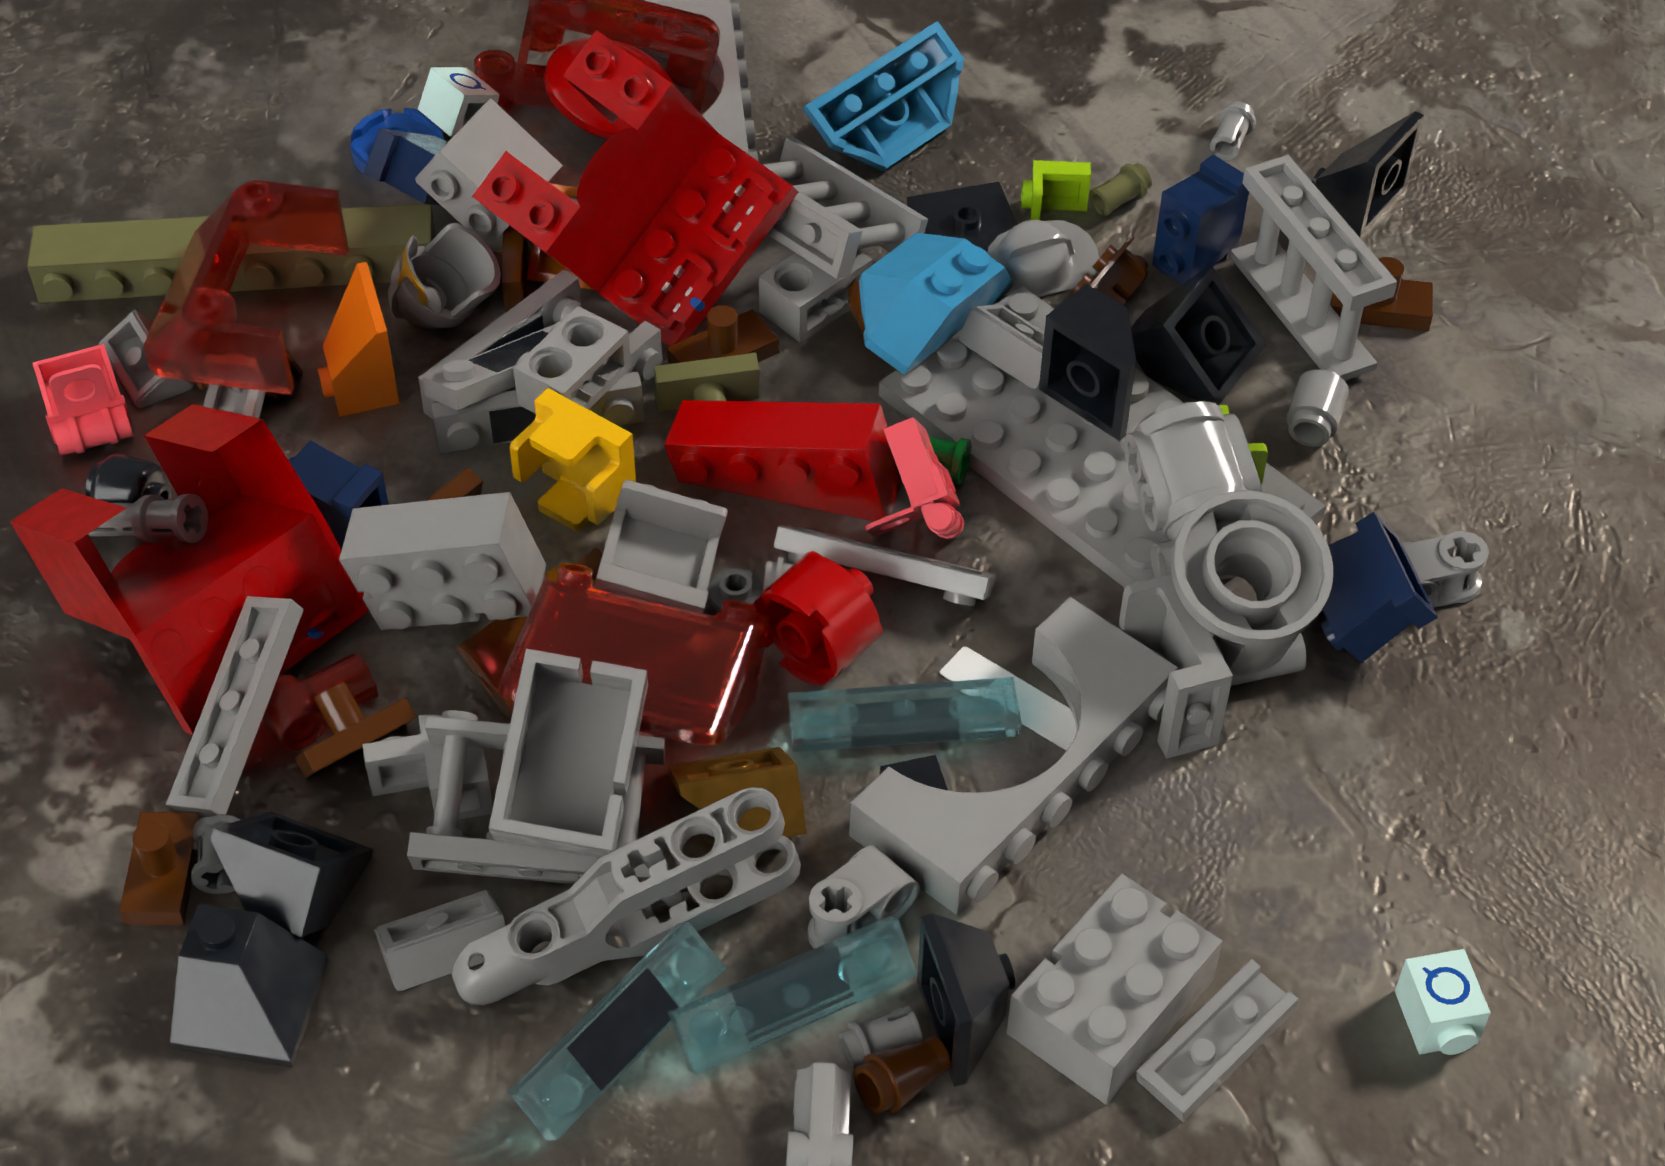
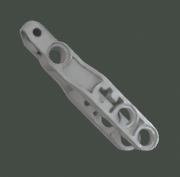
[451,787,801,1005]

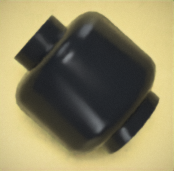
[85,453,171,503]

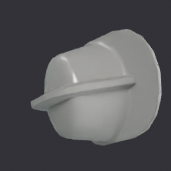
[987,220,1099,297]

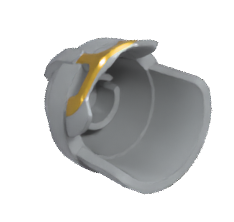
[388,223,501,329]

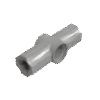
[786,1062,853,1166]

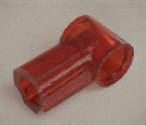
[474,50,556,111]
[262,653,379,751]

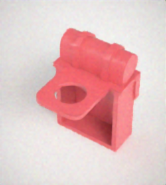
[33,344,133,456]
[865,417,964,540]

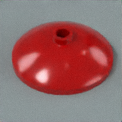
[544,38,676,139]

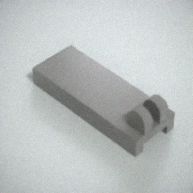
[1136,959,1299,1122]

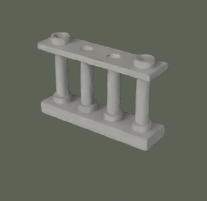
[763,136,928,279]
[1230,155,1397,381]
[407,710,665,884]

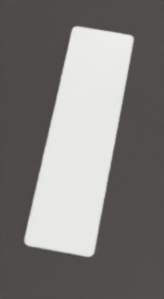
[940,647,1077,751]

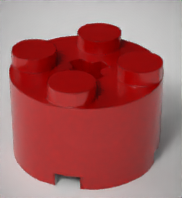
[751,551,883,685]

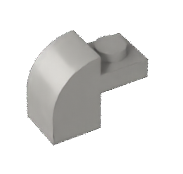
[362,715,493,820]

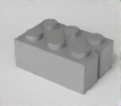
[339,492,546,630]
[488,648,648,858]
[1006,874,1223,1105]

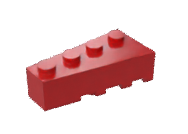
[664,400,902,521]

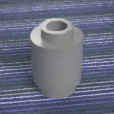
[1286,369,1349,447]

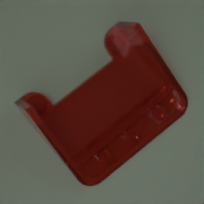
[512,0,720,113]
[498,563,771,745]

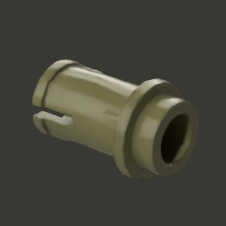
[1089,163,1152,216]

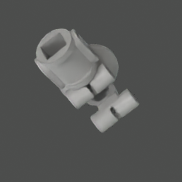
[1124,401,1333,686]

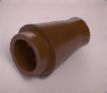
[854,1036,951,1114]

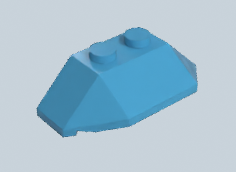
[802,21,964,172]
[859,233,1013,375]

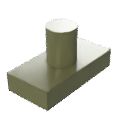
[654,353,760,412]

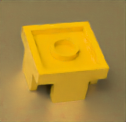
[509,388,636,531]

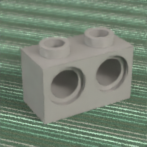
[759,249,873,343]
[513,306,631,414]

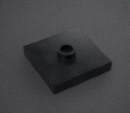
[907,182,1018,252]

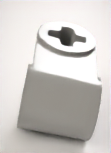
[1401,531,1489,608]
[808,845,920,957]

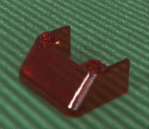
[144,180,349,395]

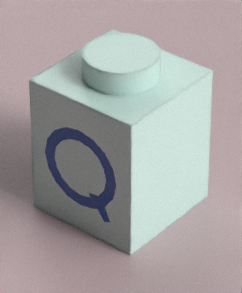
[418,67,500,137]
[1395,949,1491,1055]

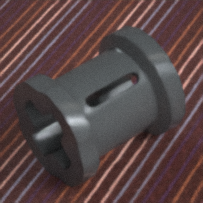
[191,814,241,894]

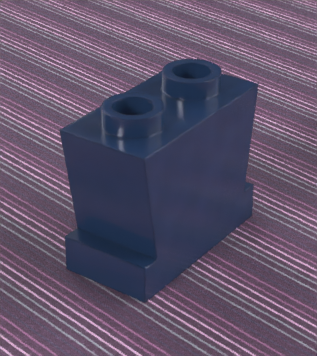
[364,128,447,206]
[1152,155,1249,284]
[288,440,389,550]
[1321,512,1438,663]

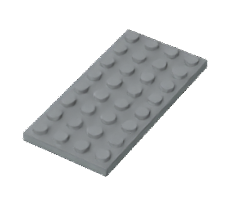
[879,286,1326,591]

